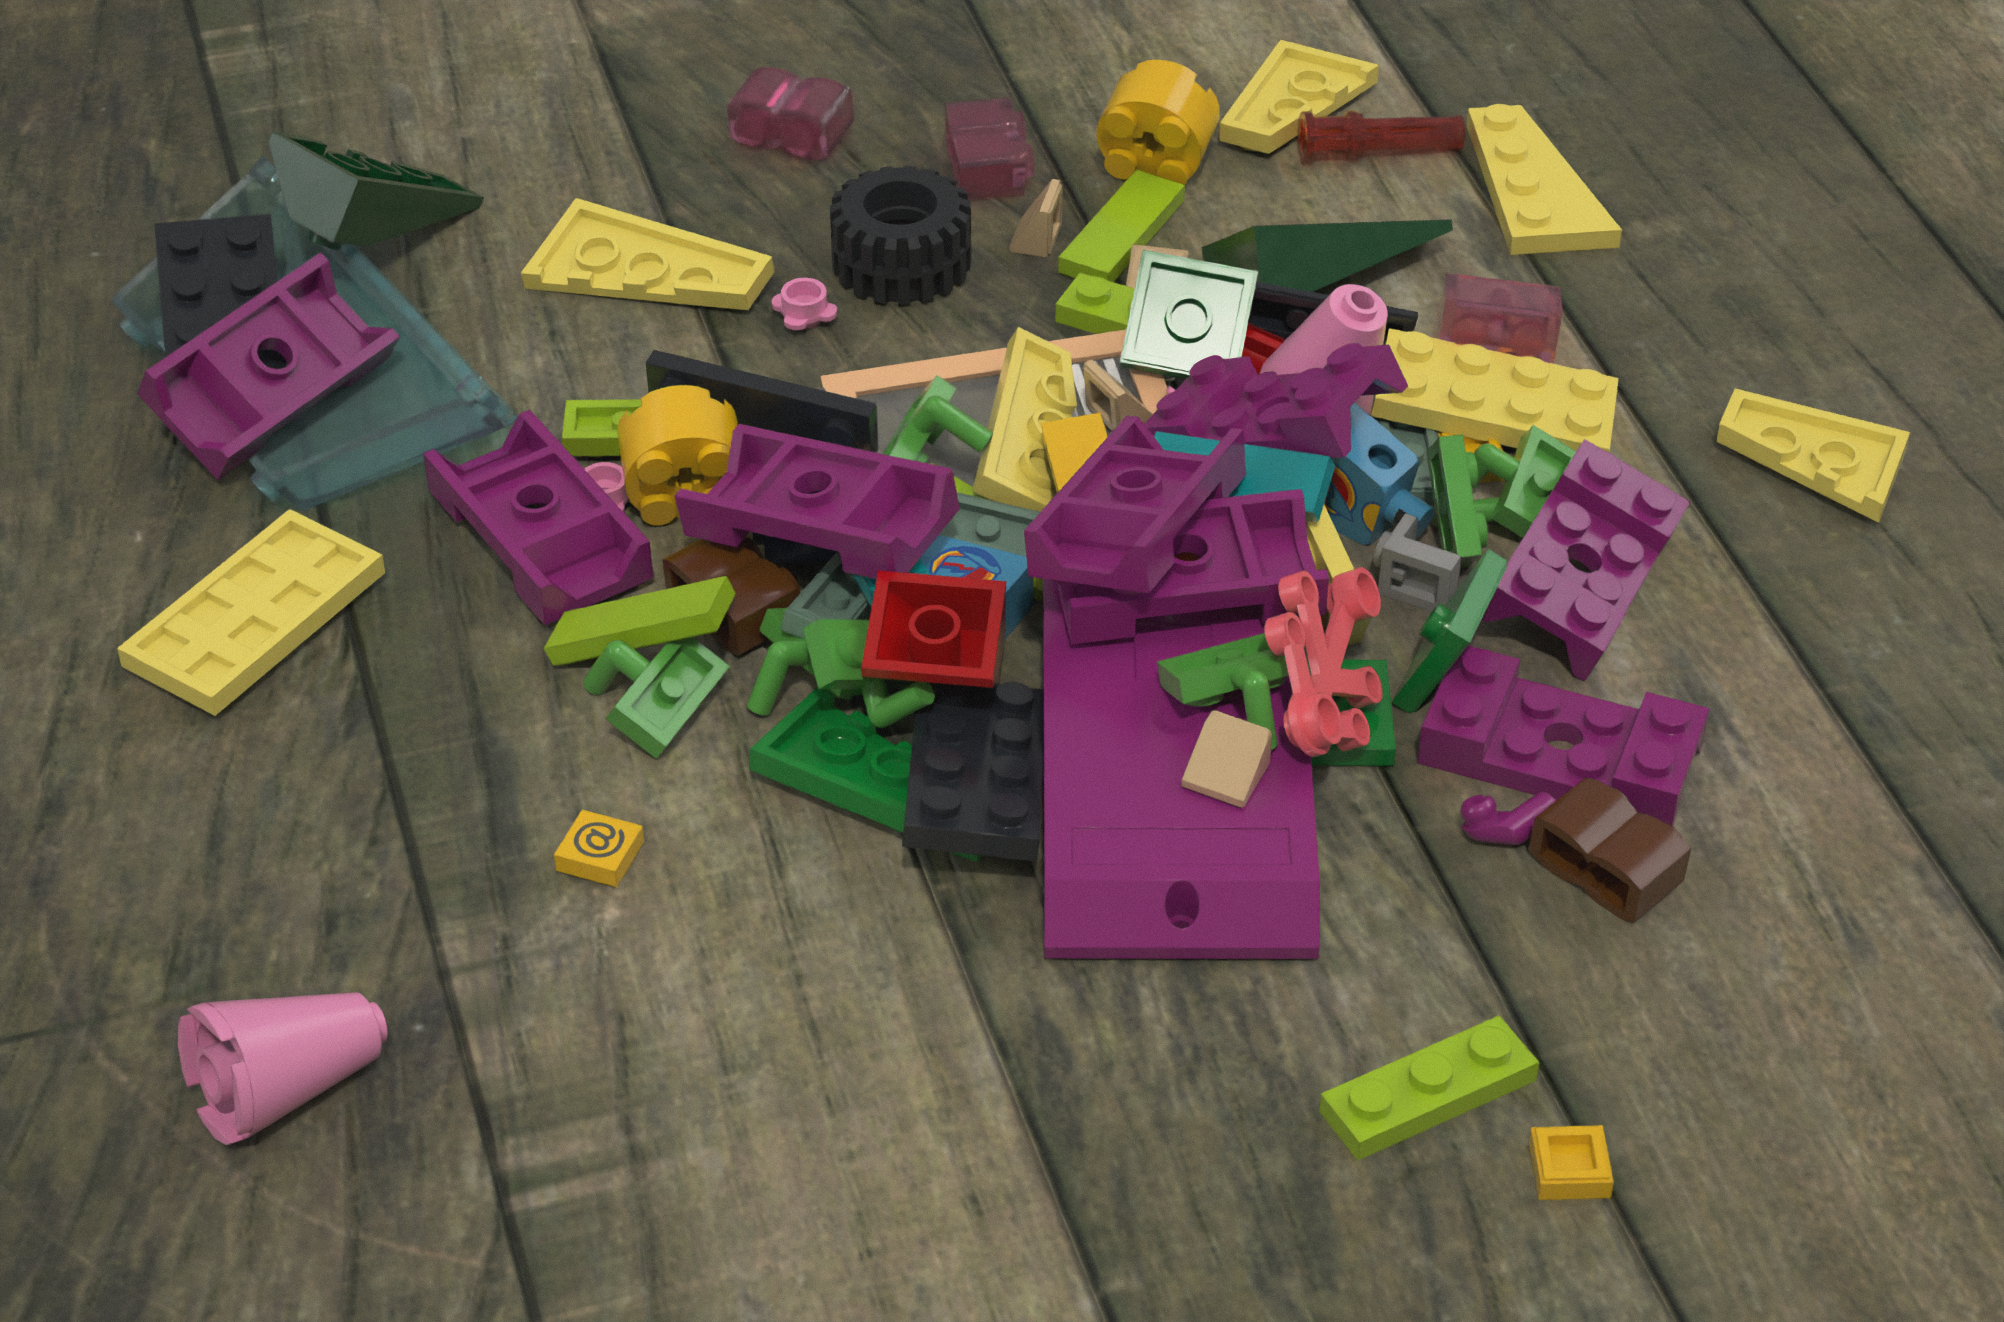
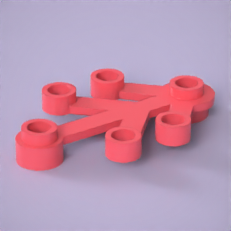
[1264,567,1383,757]

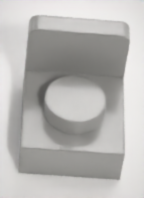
[1373,513,1461,612]

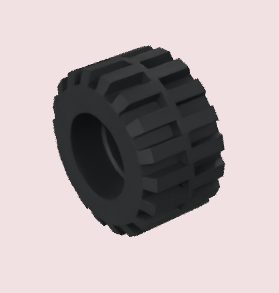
[830,165,972,305]

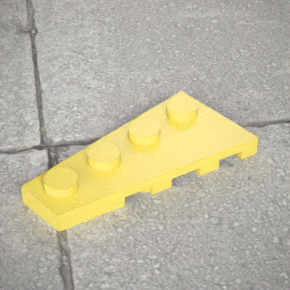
[521,198,775,310]
[972,327,1077,512]

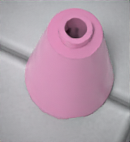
[1260,284,1388,415]
[178,992,388,1145]

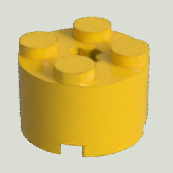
[1096,60,1220,185]
[617,385,738,526]

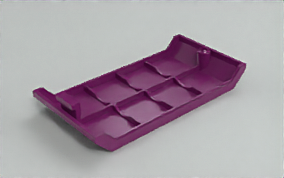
[1043,579,1320,959]

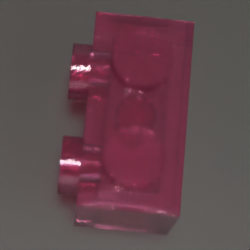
[1437,273,1563,364]

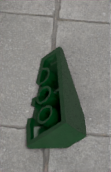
[268,132,484,250]
[1202,219,1453,292]

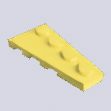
[1466,104,1622,255]

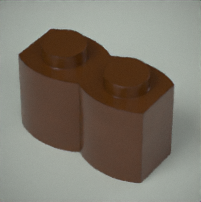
[662,536,800,655]
[1529,778,1691,922]

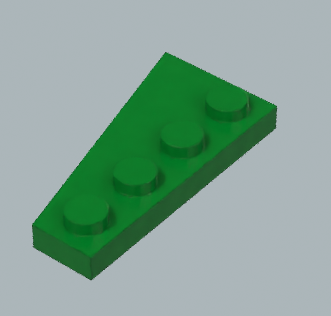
[749,687,983,862]

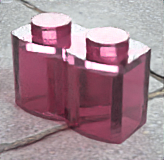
[727,67,854,160]
[944,97,1034,198]

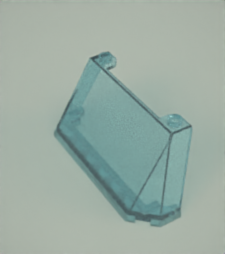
[111,155,518,511]

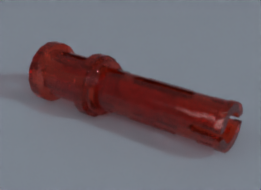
[1297,110,1465,160]

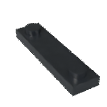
[646,350,879,453]

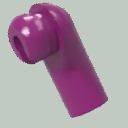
[1460,792,1556,845]

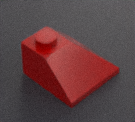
[861,570,1007,688]

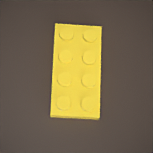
[1371,328,1619,452]
[117,509,385,716]

